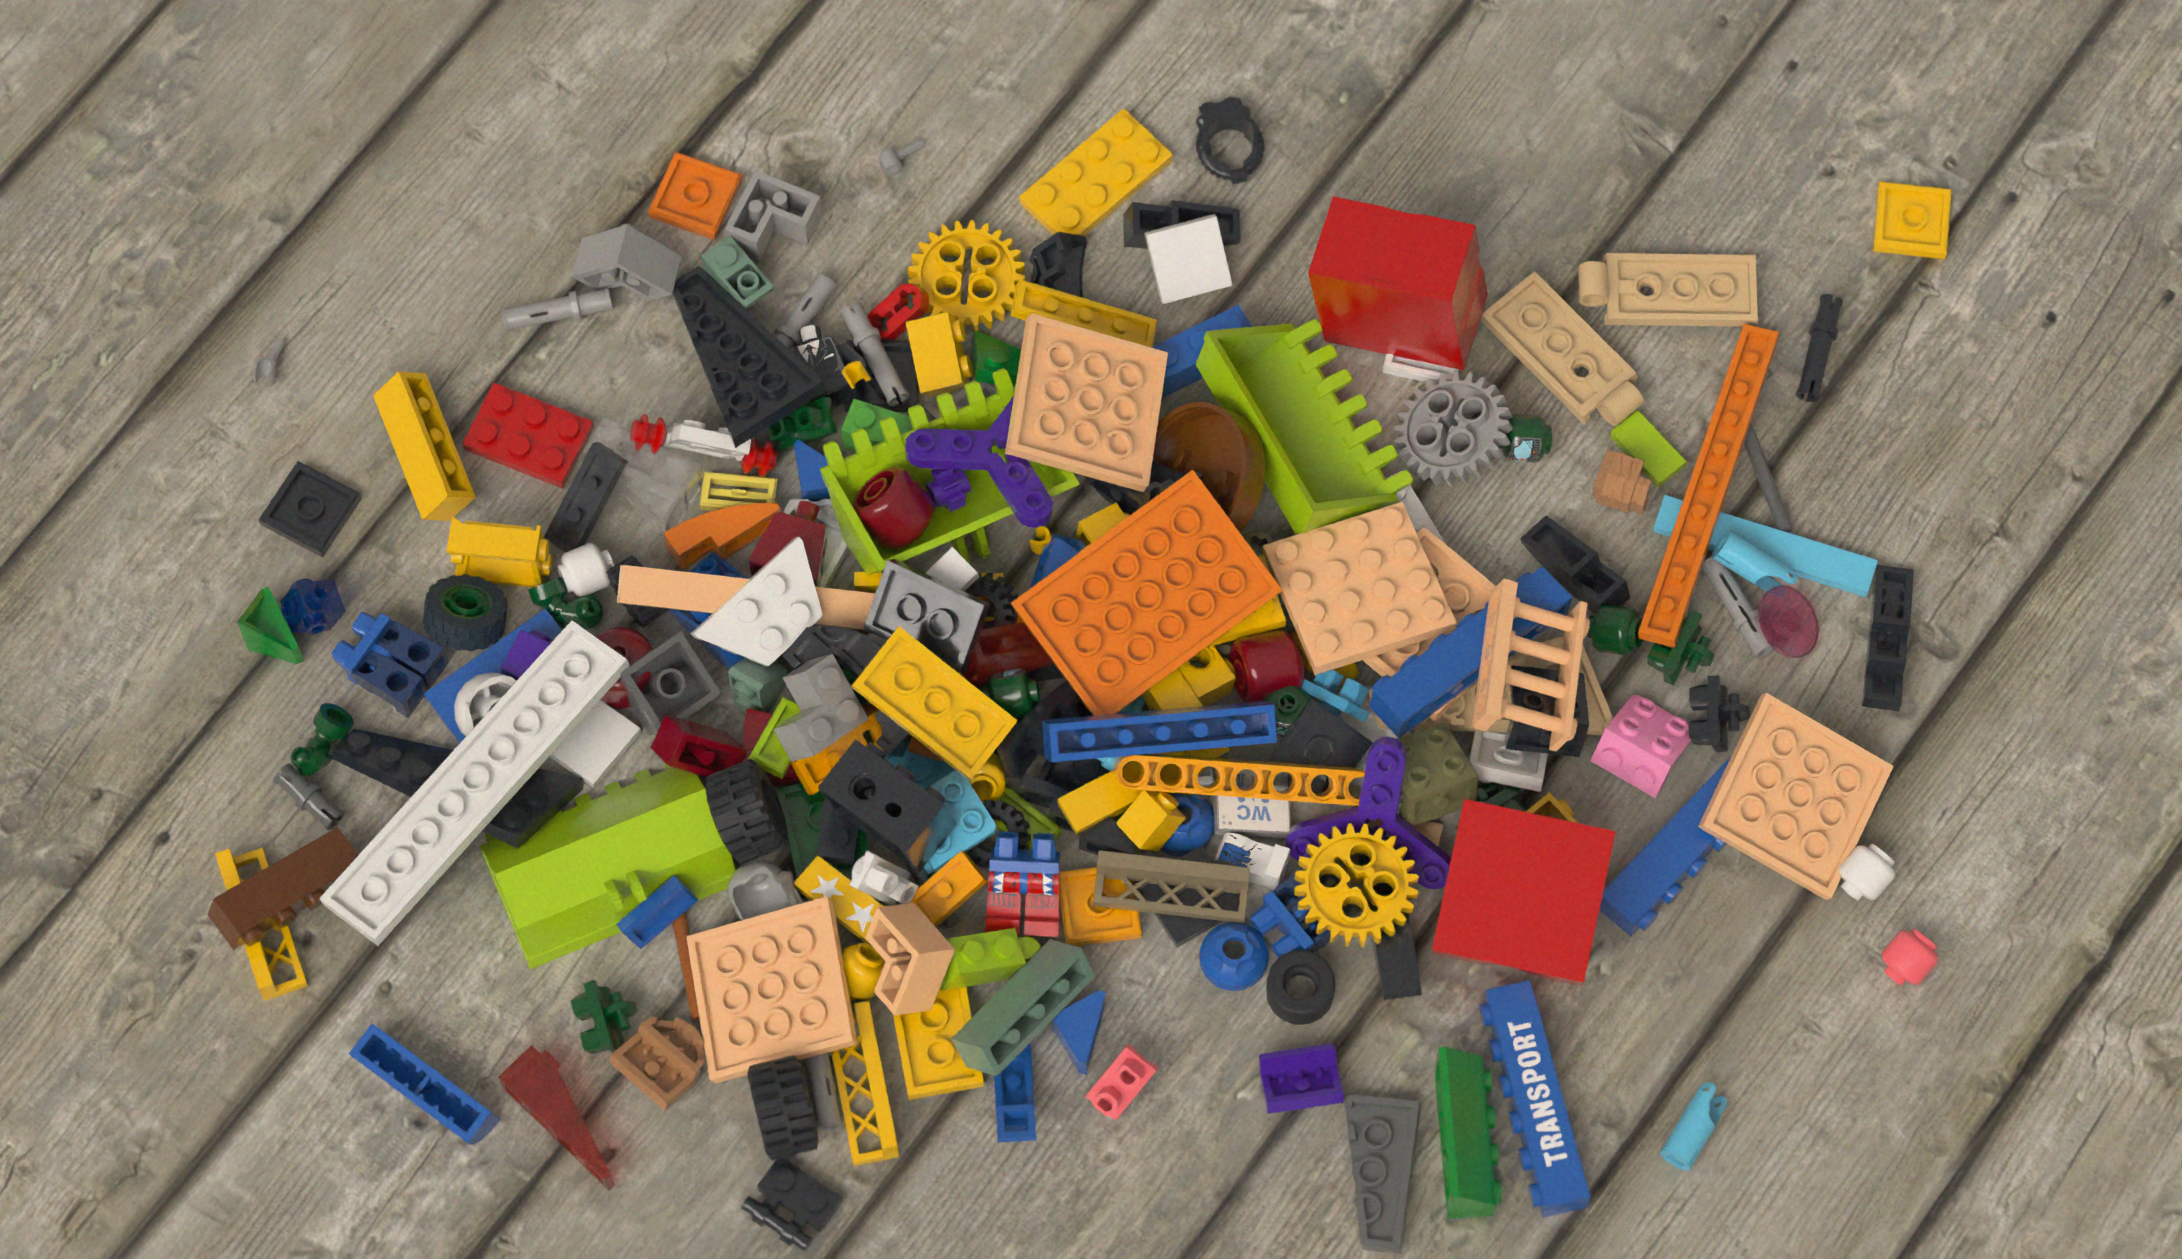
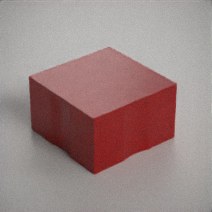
[1308,196,1488,370]
[1432,799,1616,986]

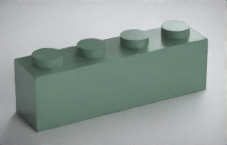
[951,939,1095,1076]

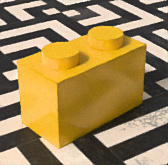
[906,312,973,397]

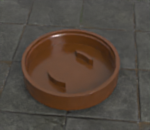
[1153,402,1266,533]

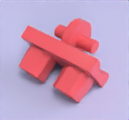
[1085,1043,1158,1120]

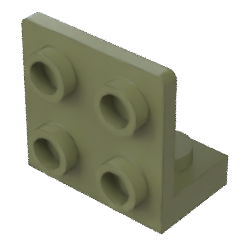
[1397,723,1478,826]

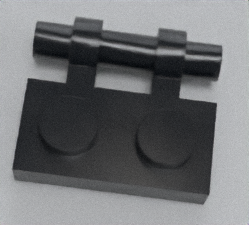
[741,1158,843,1252]

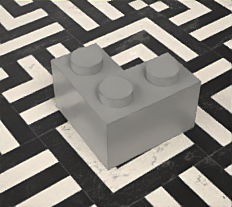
[724,170,823,262]
[572,224,681,301]
[773,654,868,762]

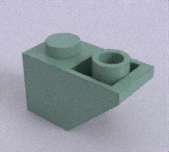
[701,236,774,310]
[728,657,787,713]

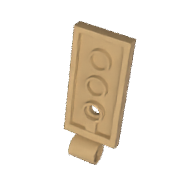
[1578,253,1758,327]
[1480,271,1644,426]

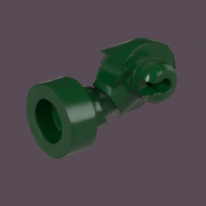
[528,577,603,630]
[291,703,354,776]

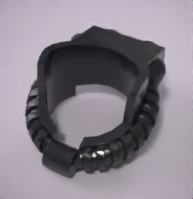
[1196,97,1265,185]

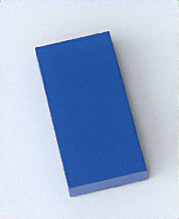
[616,875,698,949]

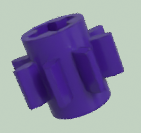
[925,469,971,512]

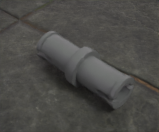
[273,763,345,830]

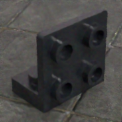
[1505,665,1589,757]

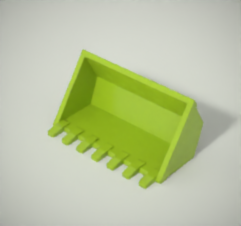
[1195,319,1414,535]
[820,368,1080,576]
[479,762,737,969]

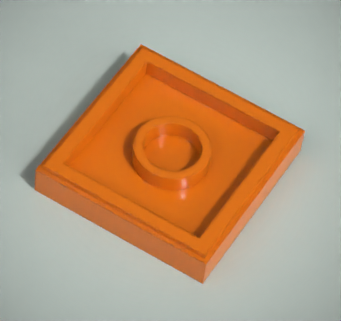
[648,152,743,240]

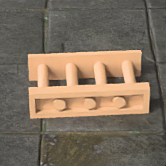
[1472,579,1590,752]

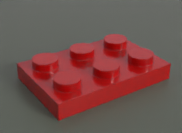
[462,383,594,489]

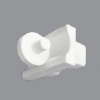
[849,851,918,905]

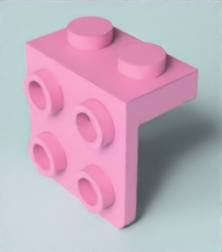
[1590,695,1692,798]

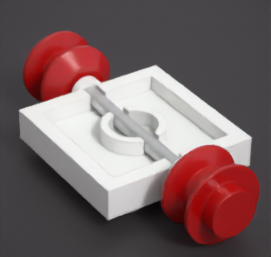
[630,414,777,477]

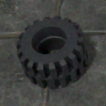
[706,759,787,864]
[747,1055,819,1160]

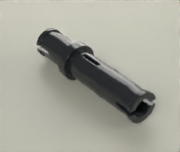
[1796,294,1843,402]

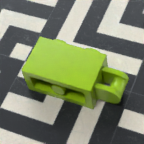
[940,928,1040,991]

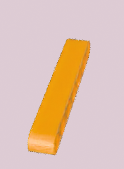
[1113,753,1365,806]

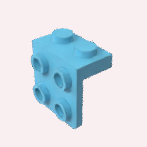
[924,770,997,875]

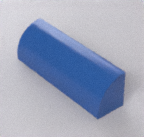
[349,1023,501,1145]

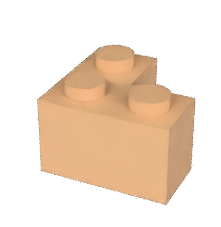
[865,903,955,1015]

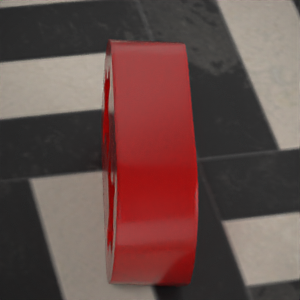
[867,283,929,341]

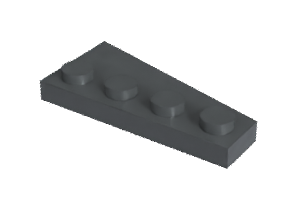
[1343,1094,1421,1254]

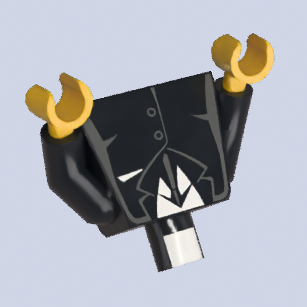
[789,325,871,407]

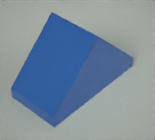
[794,439,831,502]
[1051,990,1106,1075]

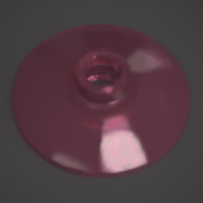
[1758,586,1819,658]

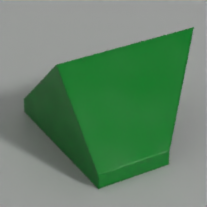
[237,586,304,664]

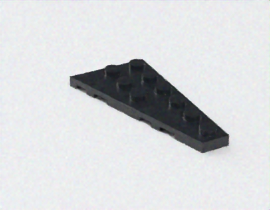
[672,266,825,448]
[332,728,584,849]

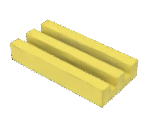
[700,472,778,511]

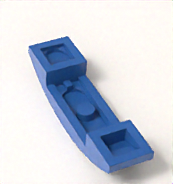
[994,1043,1037,1143]

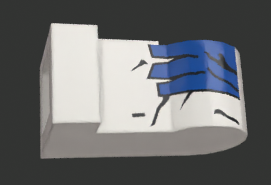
[1213,833,1290,890]

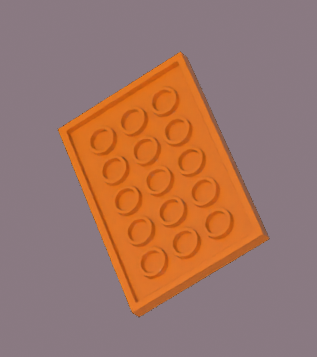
[1011,470,1283,716]

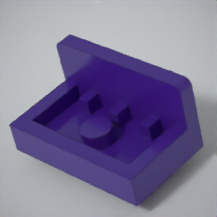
[1259,1043,1344,1114]

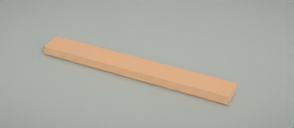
[617,565,876,631]

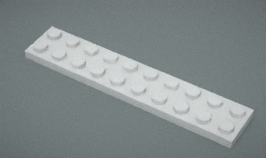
[319,621,630,946]

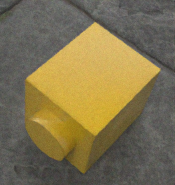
[1116,790,1186,852]

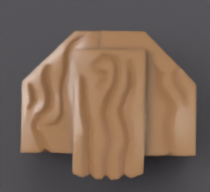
[1592,450,1652,515]

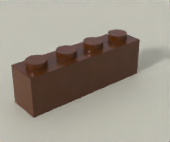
[207,827,358,950]

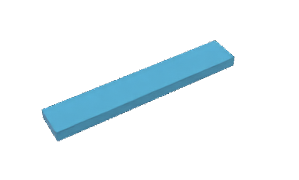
[1653,495,1878,597]

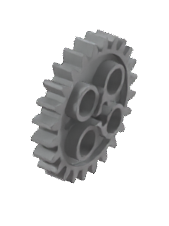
[1394,371,1513,487]

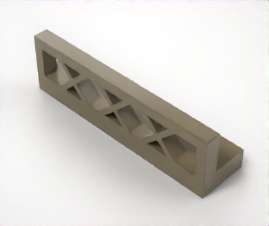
[1093,851,1250,923]

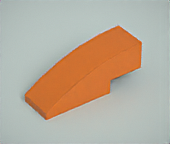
[663,503,781,569]

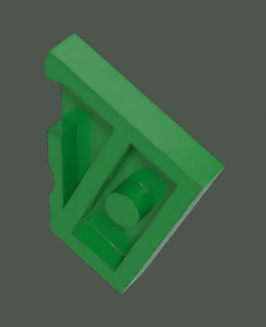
[971,331,1021,386]

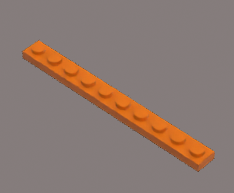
[1638,324,1779,648]

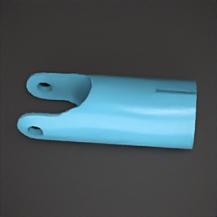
[1711,530,1798,598]
[1660,1082,1727,1171]

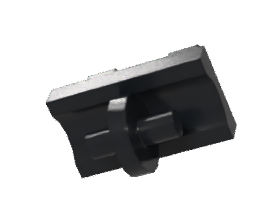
[1689,675,1750,752]

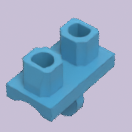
[1301,670,1370,722]

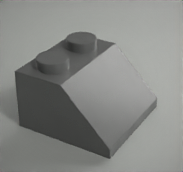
[620,631,722,736]

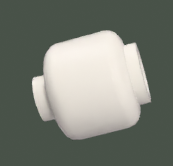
[557,543,614,597]
[1839,843,1895,901]

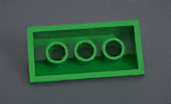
[1434,1047,1502,1219]

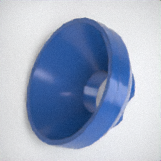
[1160,792,1214,857]
[1199,922,1269,991]

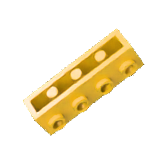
[373,371,476,521]

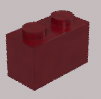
[650,714,746,777]

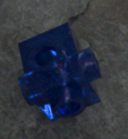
[280,579,346,635]

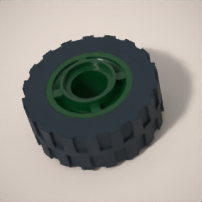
[423,574,508,652]

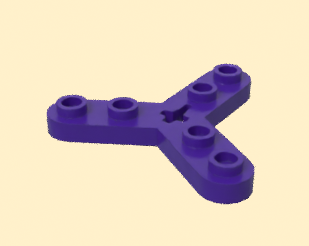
[905,396,1053,528]
[1285,737,1451,890]

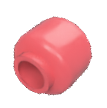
[1881,928,1939,986]

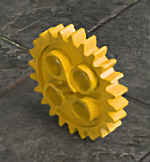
[908,220,1025,331]
[1294,823,1419,947]

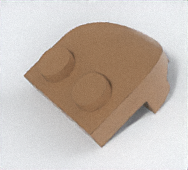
[609,1017,705,1111]

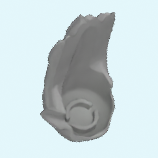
[728,860,803,921]

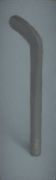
[1744,368,1793,532]

